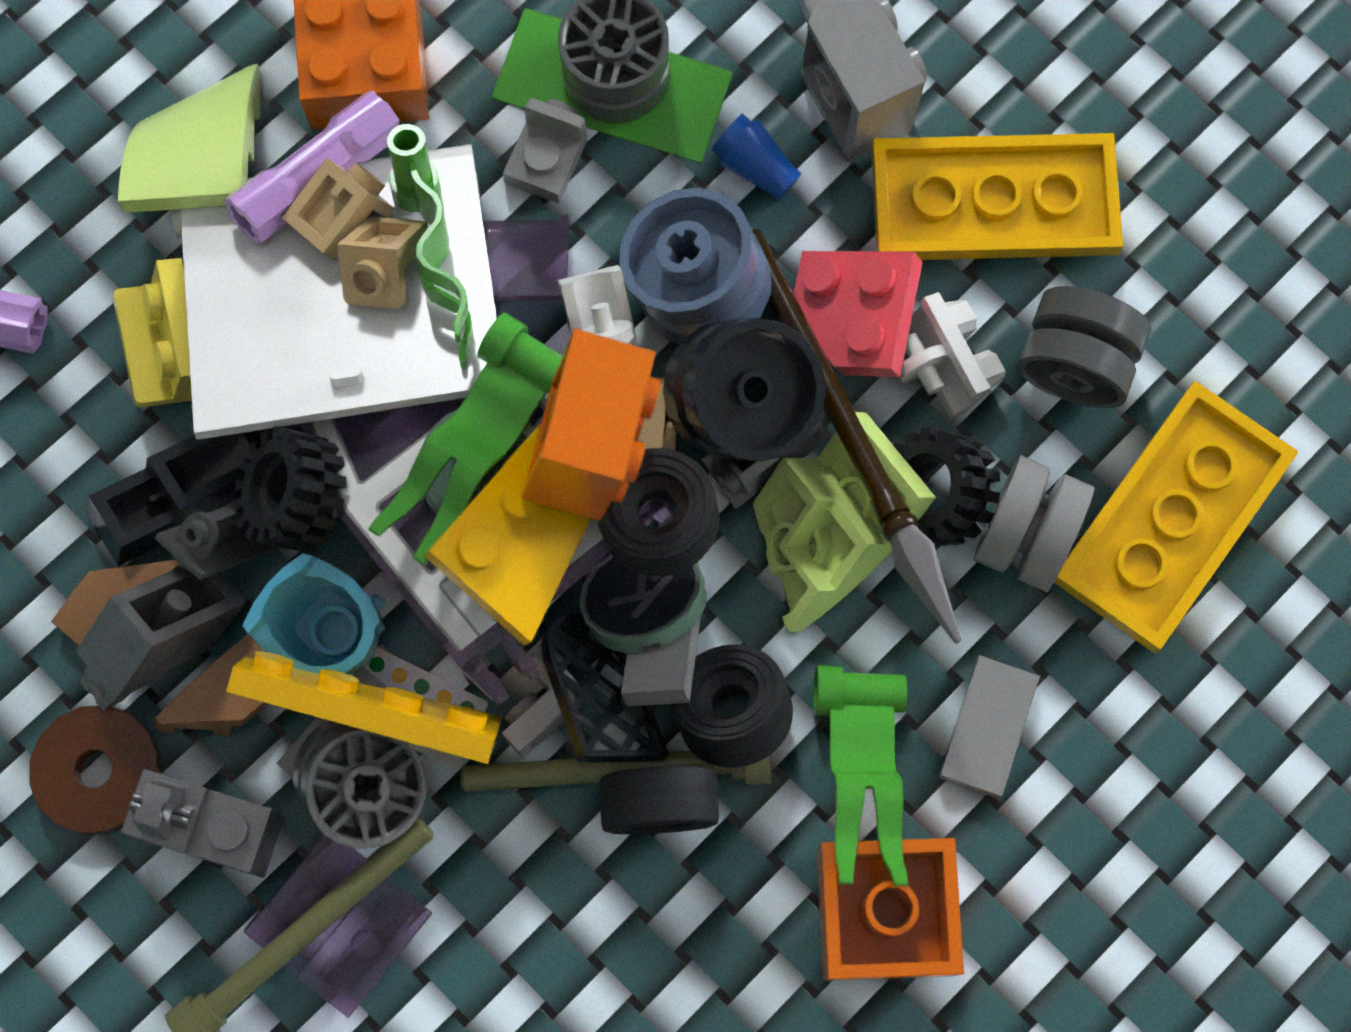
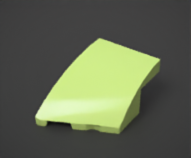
[118,64,261,213]
[753,412,936,632]

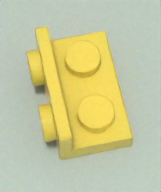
[113,258,192,407]

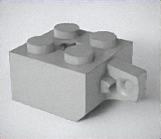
[798,0,927,162]

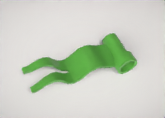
[387,124,473,369]
[368,312,562,566]
[813,665,908,886]

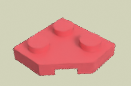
[794,251,923,378]

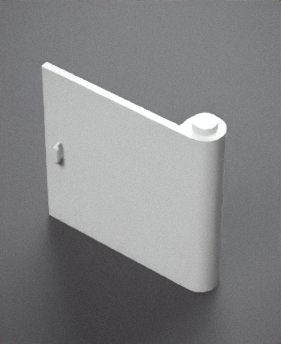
[170,144,497,440]

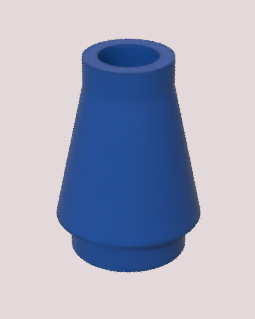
[711,113,802,201]

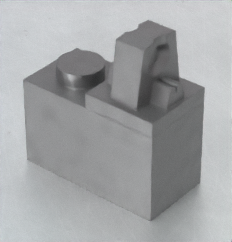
[76,567,245,711]
[121,769,285,878]

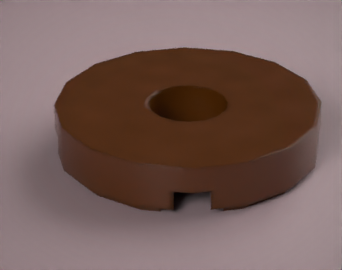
[29,706,162,835]

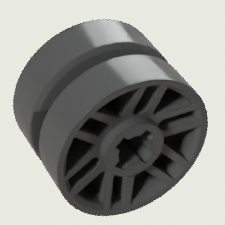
[558,0,670,123]
[1017,286,1151,408]
[293,721,427,849]

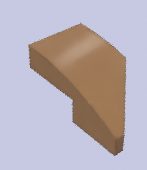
[51,559,181,645]
[154,634,269,736]

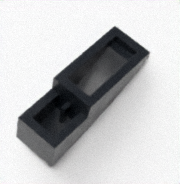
[87,428,273,567]

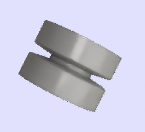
[973,455,1094,592]

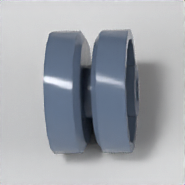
[619,187,772,344]

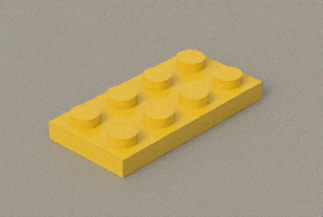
[871,133,1123,260]
[1054,380,1299,654]

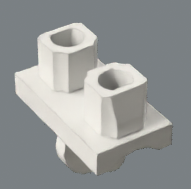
[557,265,638,346]
[900,292,1006,419]

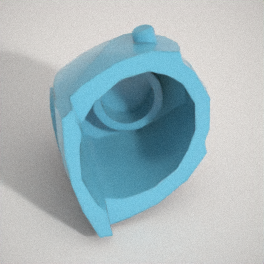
[242,553,386,675]

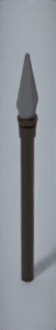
[752,229,961,643]

